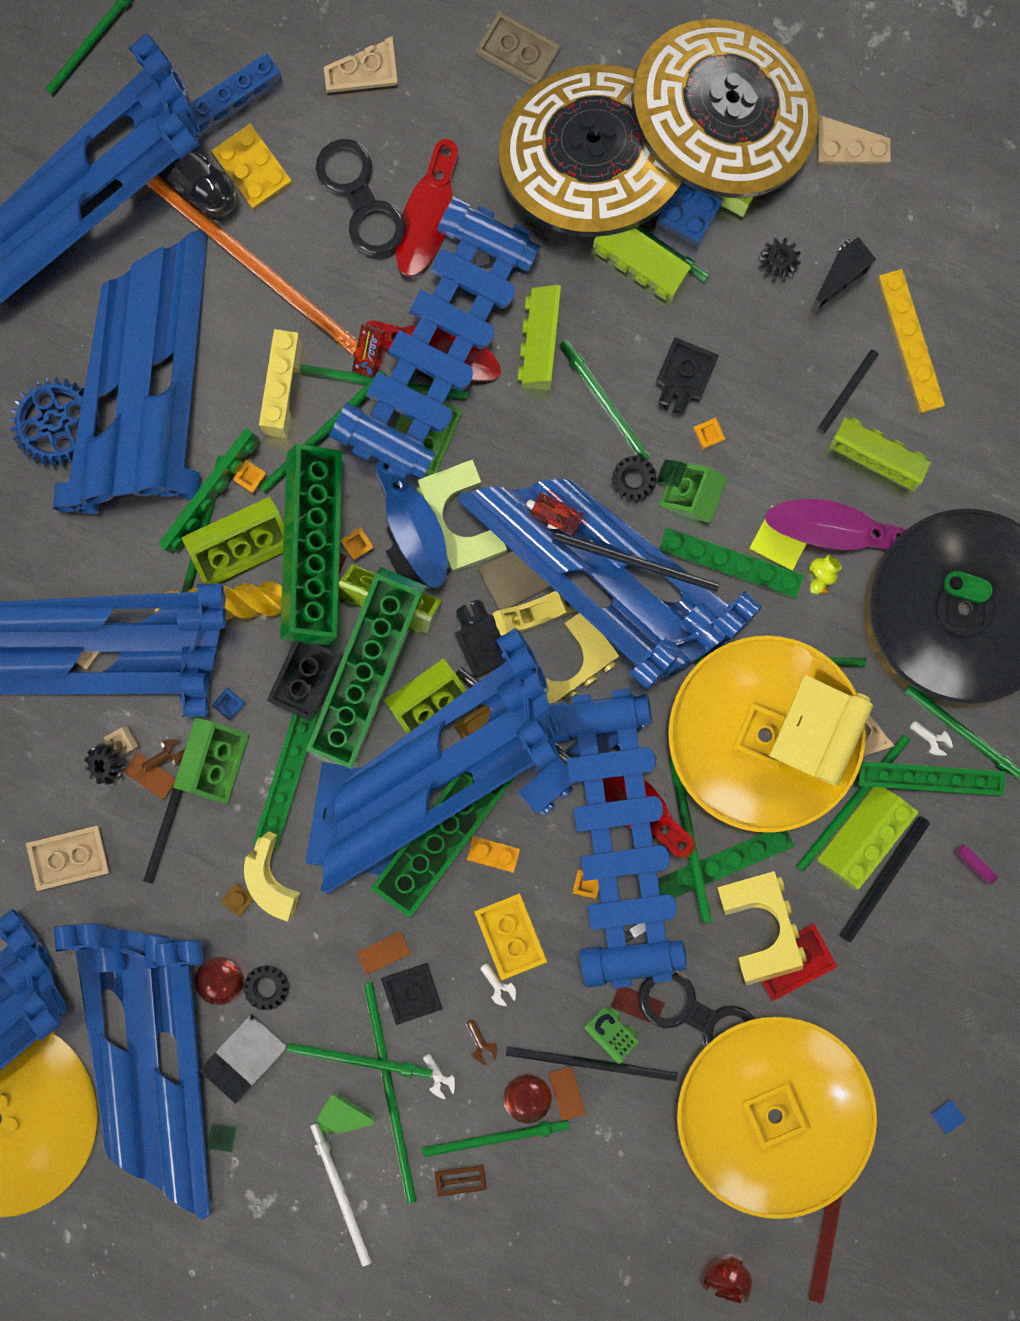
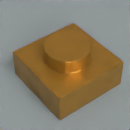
[220,883,254,917]

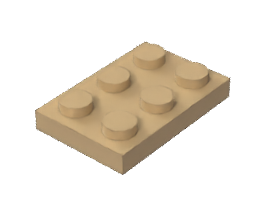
[26,825,110,891]

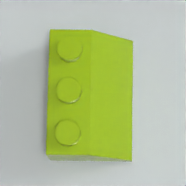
[384,658,467,734]

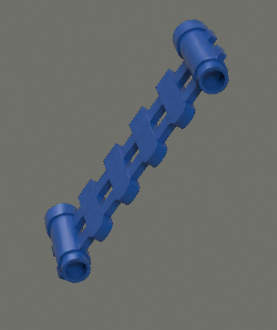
[329,196,541,479]
[549,688,687,988]

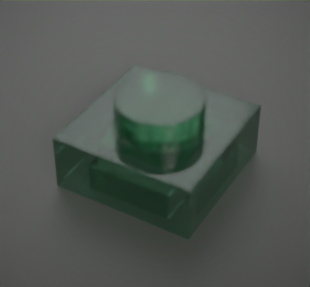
[657,459,687,488]
[207,1123,236,1152]

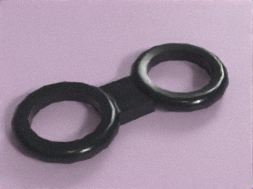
[315,139,406,256]
[638,971,755,1046]

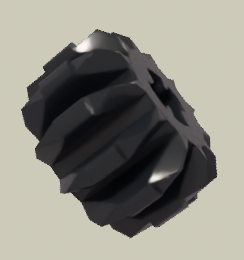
[760,238,801,279]
[84,743,126,785]

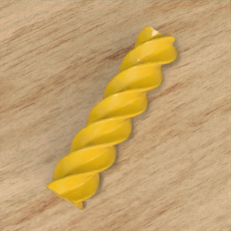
[155,581,282,620]

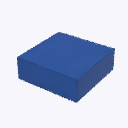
[211,687,246,722]
[931,1099,966,1135]

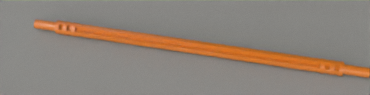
[146,175,379,369]

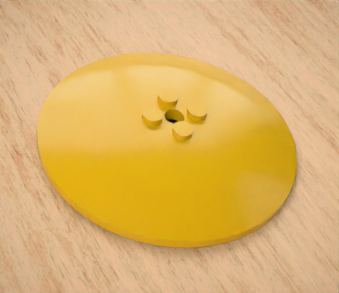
[668,636,866,833]
[677,1017,877,1219]
[0,1032,98,1217]

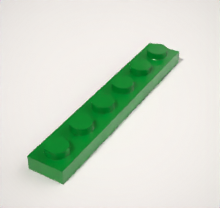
[158,428,260,554]
[659,527,804,599]
[253,708,321,849]
[857,761,1006,796]
[658,830,795,898]

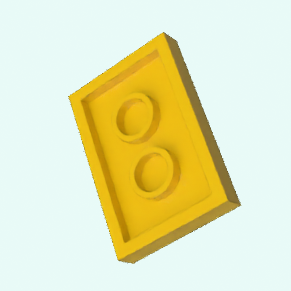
[211,124,292,210]
[474,893,547,981]

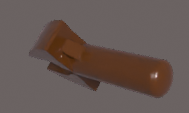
[141,739,185,772]
[466,1019,497,1065]

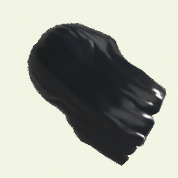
[166,150,238,218]

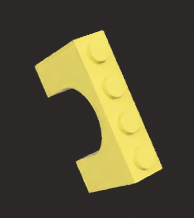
[259,329,302,439]
[546,613,619,704]
[718,871,806,986]

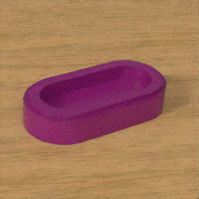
[956,844,998,885]

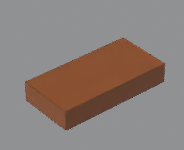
[123,752,176,800]
[356,931,411,975]
[548,1066,586,1121]

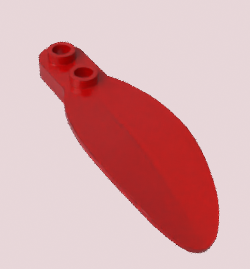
[396,139,458,276]
[361,320,501,381]
[603,775,695,858]

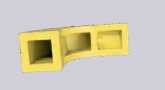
[493,591,577,636]
[244,832,301,921]

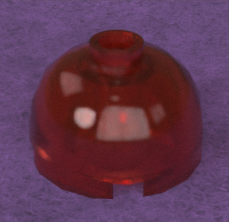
[195,957,244,1006]
[503,1074,552,1124]
[701,1257,752,1303]

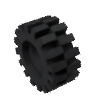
[612,456,657,500]
[243,965,289,1010]

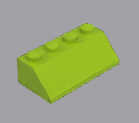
[593,228,691,301]
[518,285,561,390]
[829,417,931,492]
[182,496,284,584]
[338,564,442,634]
[817,787,919,890]

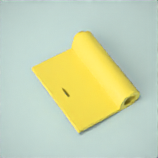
[769,675,874,787]

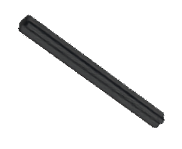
[840,816,930,942]

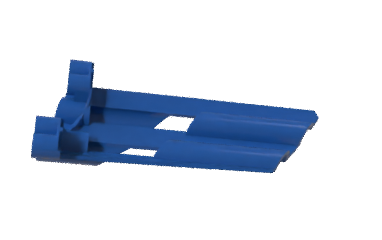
[0,33,201,304]
[52,229,207,514]
[458,479,762,689]
[0,583,226,717]
[320,628,560,894]
[0,908,66,1070]
[54,923,211,1220]

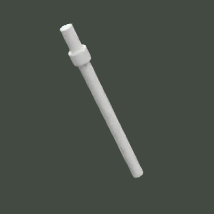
[310,1122,371,1267]

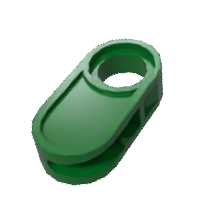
[943,571,992,603]

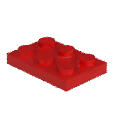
[761,923,837,1002]

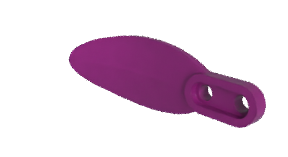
[765,499,906,551]

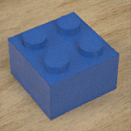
[656,184,722,249]

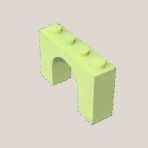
[415,459,507,573]

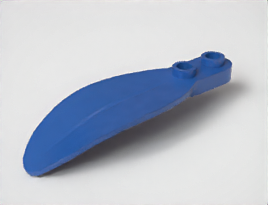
[376,460,447,588]

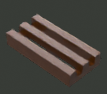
[434,1165,487,1197]

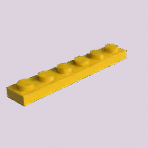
[878,269,945,414]

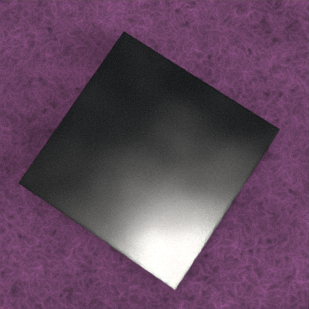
[381,962,443,1025]

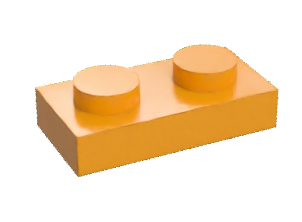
[466,836,520,873]

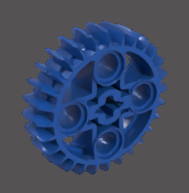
[9,377,100,467]

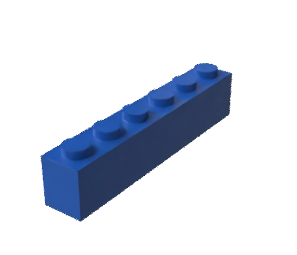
[518,725,647,816]

